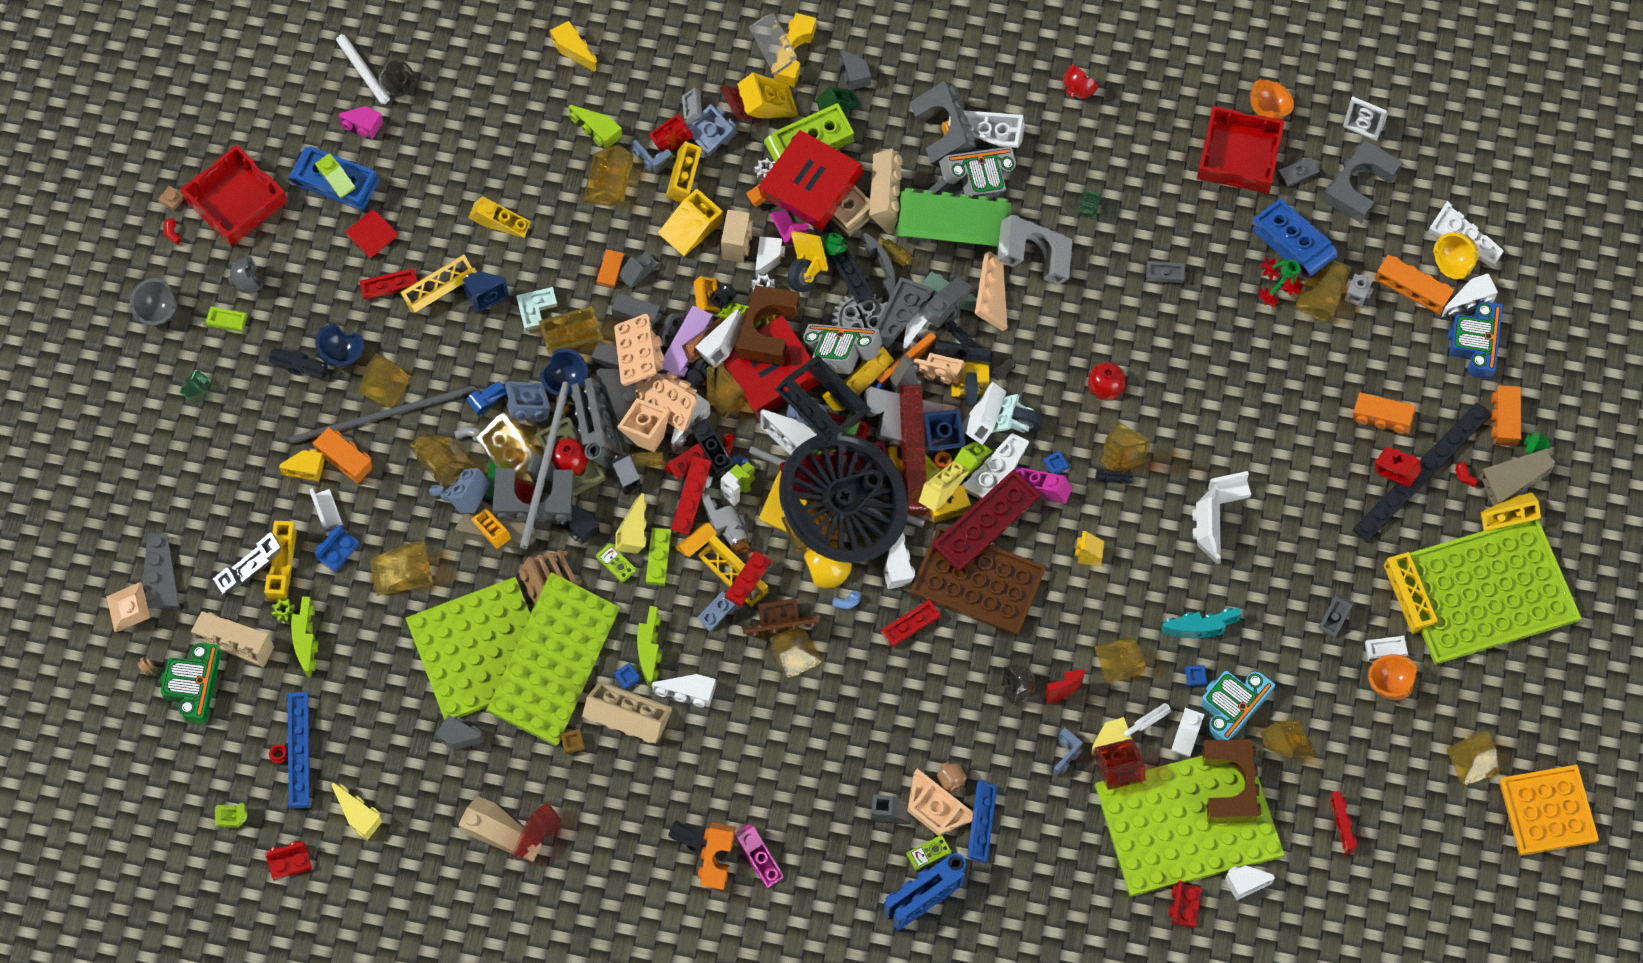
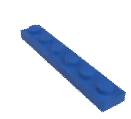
[288,692,310,809]

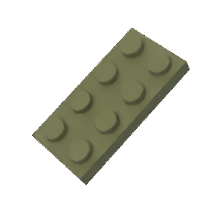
[535,417,606,497]

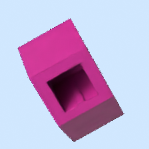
[339,106,383,139]

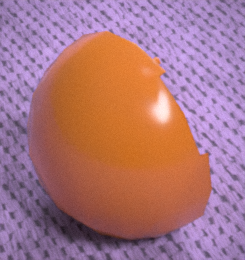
[1250,79,1294,120]
[1368,654,1418,700]

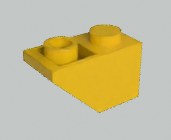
[1075,531,1104,567]

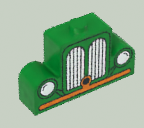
[160,643,222,725]

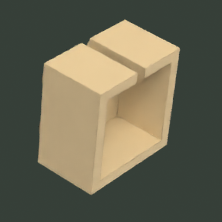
[721,210,753,263]

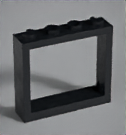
[775,355,871,444]

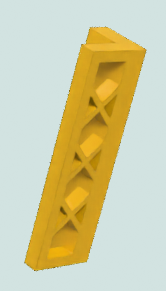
[400,254,477,312]
[698,535,768,608]
[1384,552,1438,635]

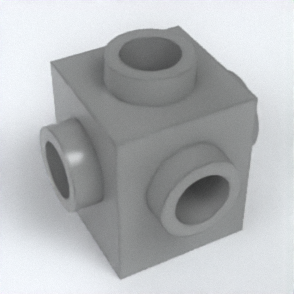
[1345,274,1373,307]

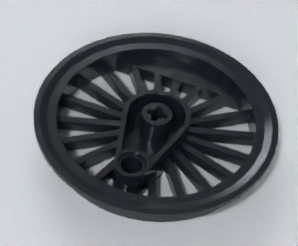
[779,433,909,563]

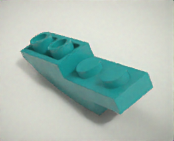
[1161,607,1241,639]

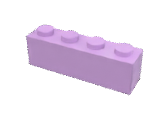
[659,306,715,380]

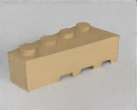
[191,612,274,668]

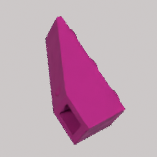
[1014,467,1073,504]
[734,824,784,888]

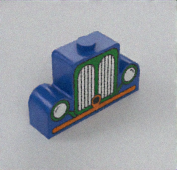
[1447,302,1503,379]

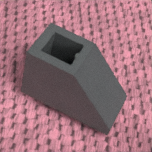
[838,50,871,90]
[890,354,921,397]
[435,715,483,750]
[871,794,912,824]

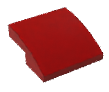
[344,209,398,259]
[1045,669,1085,704]

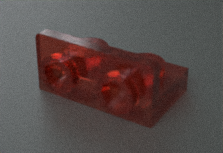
[720,84,752,121]

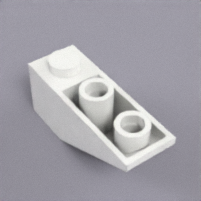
[1442,274,1498,317]
[903,301,933,355]
[695,309,745,368]
[962,382,1007,445]
[671,393,710,451]
[883,532,915,589]
[652,674,716,708]

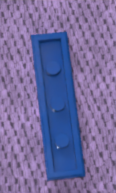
[967,780,997,863]

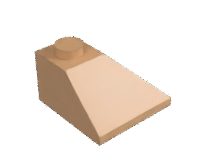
[618,398,670,452]
[106,582,150,632]

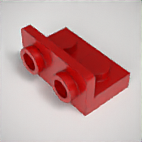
[649,113,693,152]
[664,443,708,480]
[265,841,312,881]
[1168,880,1202,928]

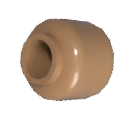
[937,761,967,792]

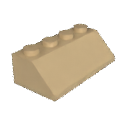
[869,149,903,234]
[582,681,673,744]

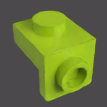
[215,803,247,828]

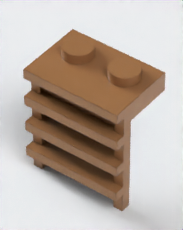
[519,550,582,604]

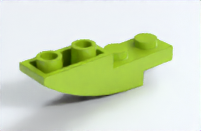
[291,597,318,678]
[637,606,662,688]

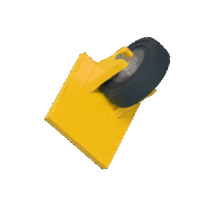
[787,231,828,293]
[951,362,989,407]

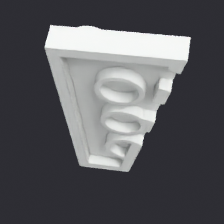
[1428,201,1503,267]
[962,433,1029,499]

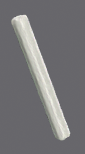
[336,34,390,104]

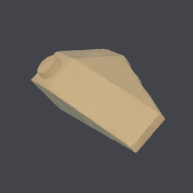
[458,796,542,862]

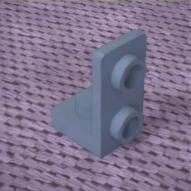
[632,140,673,175]
[698,591,745,631]
[1053,727,1083,776]

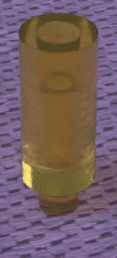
[878,237,912,267]
[630,452,663,466]

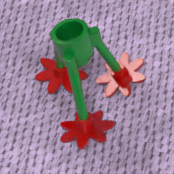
[1258,257,1304,308]

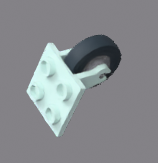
[991,394,1043,433]

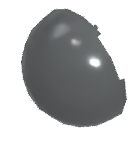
[130,278,177,326]

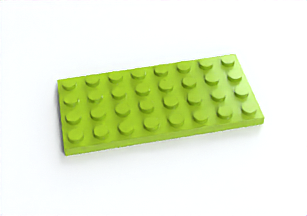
[486,572,620,746]

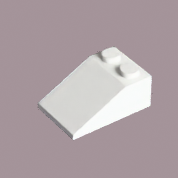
[1343,96,1388,141]
[760,410,817,455]

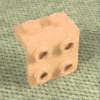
[913,353,966,384]

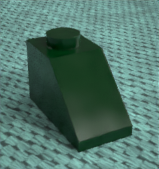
[815,87,860,113]

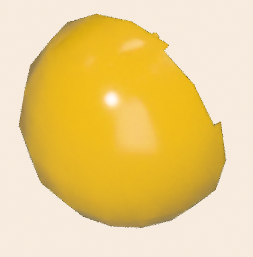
[1433,232,1479,279]
[804,540,852,589]

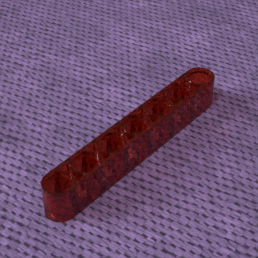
[899,384,928,515]

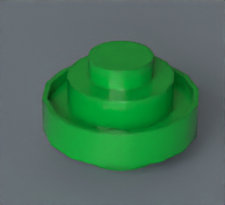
[821,233,848,255]

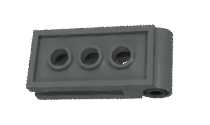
[571,377,623,470]

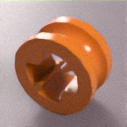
[935,451,952,471]

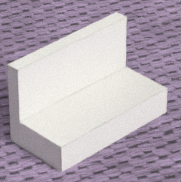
[1208,471,1251,504]
[309,488,343,531]

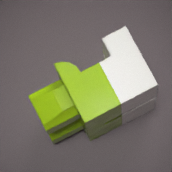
[721,462,755,506]

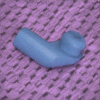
[832,591,861,610]

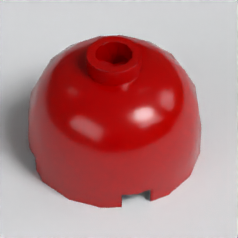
[1063,64,1099,99]
[1087,362,1126,401]
[550,438,588,475]

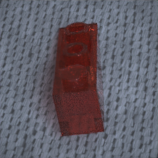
[510,802,562,860]

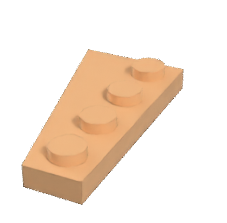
[975,251,1007,331]

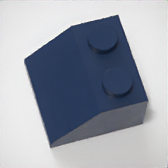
[462,271,509,314]
[920,409,966,454]

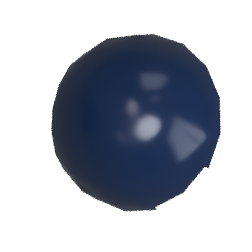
[315,324,364,368]
[540,348,588,396]

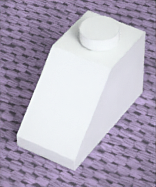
[755,237,785,278]
[1171,708,1204,757]
[1225,865,1275,900]

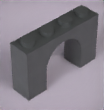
[910,81,976,168]
[1324,140,1402,224]
[592,293,663,370]
[492,468,574,522]

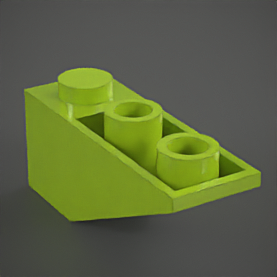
[568,105,622,150]

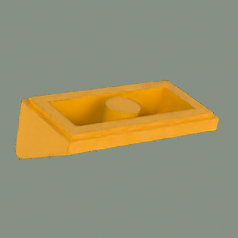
[694,276,720,314]
[676,523,717,557]

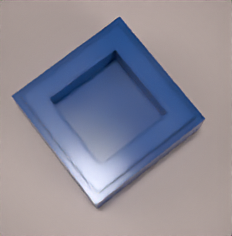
[1043,451,1069,474]
[613,662,641,690]
[1185,665,1207,687]

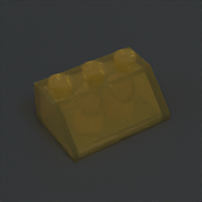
[583,145,634,207]
[1295,260,1352,323]
[538,306,603,355]
[476,413,542,477]
[1101,421,1151,471]
[409,434,475,488]

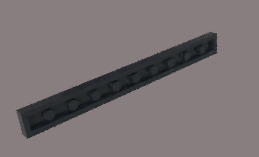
[1352,402,1491,543]

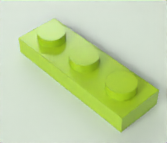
[646,528,671,586]

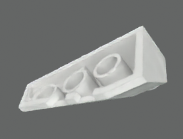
[948,110,1025,148]

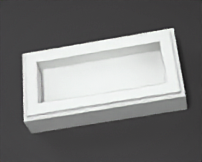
[1365,636,1408,661]

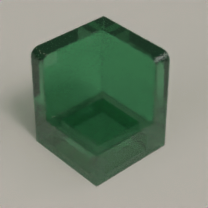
[1078,189,1102,220]
[179,369,212,403]

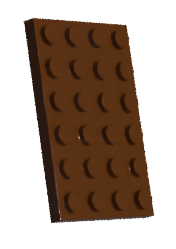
[909,525,1047,636]

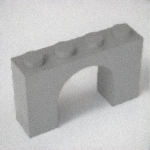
[997,215,1072,285]

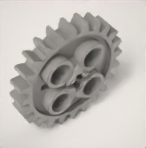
[832,293,887,329]

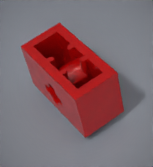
[1374,446,1422,487]

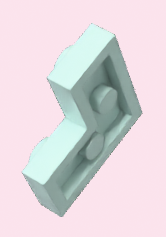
[516,287,557,331]

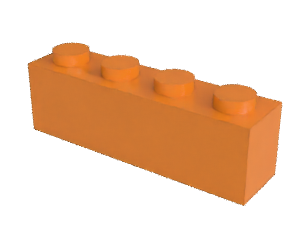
[1375,254,1454,315]

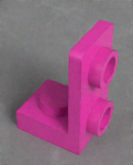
[771,210,810,244]

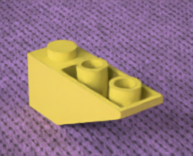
[919,461,969,511]
[615,493,647,554]
[331,783,382,840]

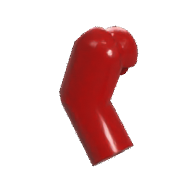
[163,218,182,245]
[723,434,734,457]
[1455,462,1478,488]

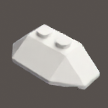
[1193,484,1221,564]

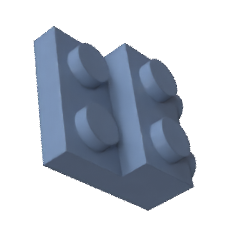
[688,104,738,156]
[505,381,551,422]

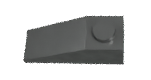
[924,277,973,328]

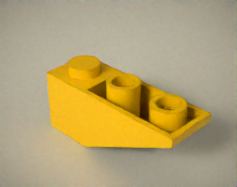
[550,21,597,71]
[468,196,531,238]

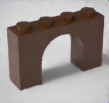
[735,285,801,365]
[1202,739,1261,823]

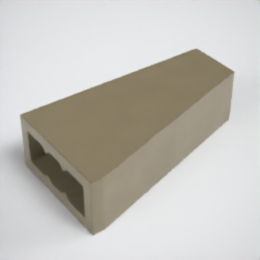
[1480,449,1555,506]
[455,501,537,551]

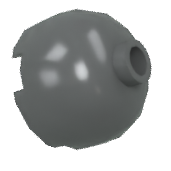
[228,256,263,294]

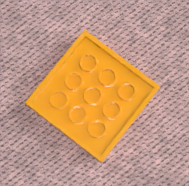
[1499,765,1599,856]

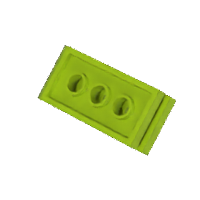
[764,103,854,163]

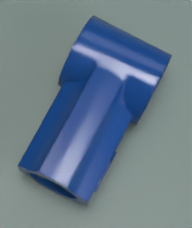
[467,381,507,416]

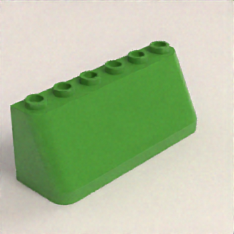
[896,188,1012,247]

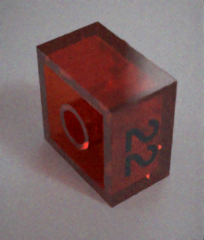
[1095,738,1146,790]

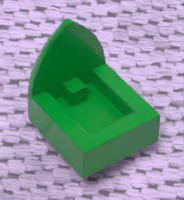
[1523,429,1551,454]

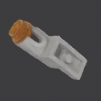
[701,494,750,554]

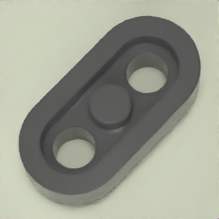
[658,314,684,348]

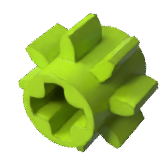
[271,599,296,623]

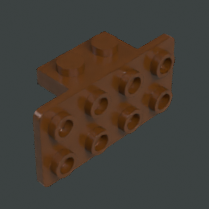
[741,598,821,636]

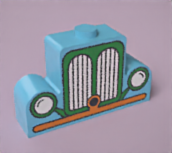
[1201,671,1275,740]

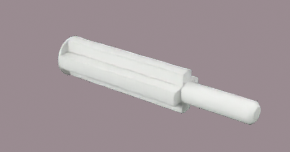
[1123,703,1171,737]

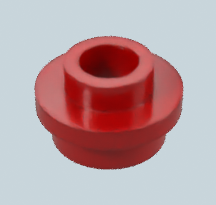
[269,744,288,764]

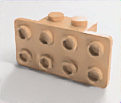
[614,314,664,386]
[635,372,697,431]

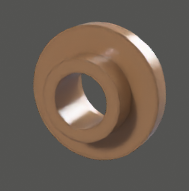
[137,657,156,676]

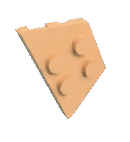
[907,769,973,836]

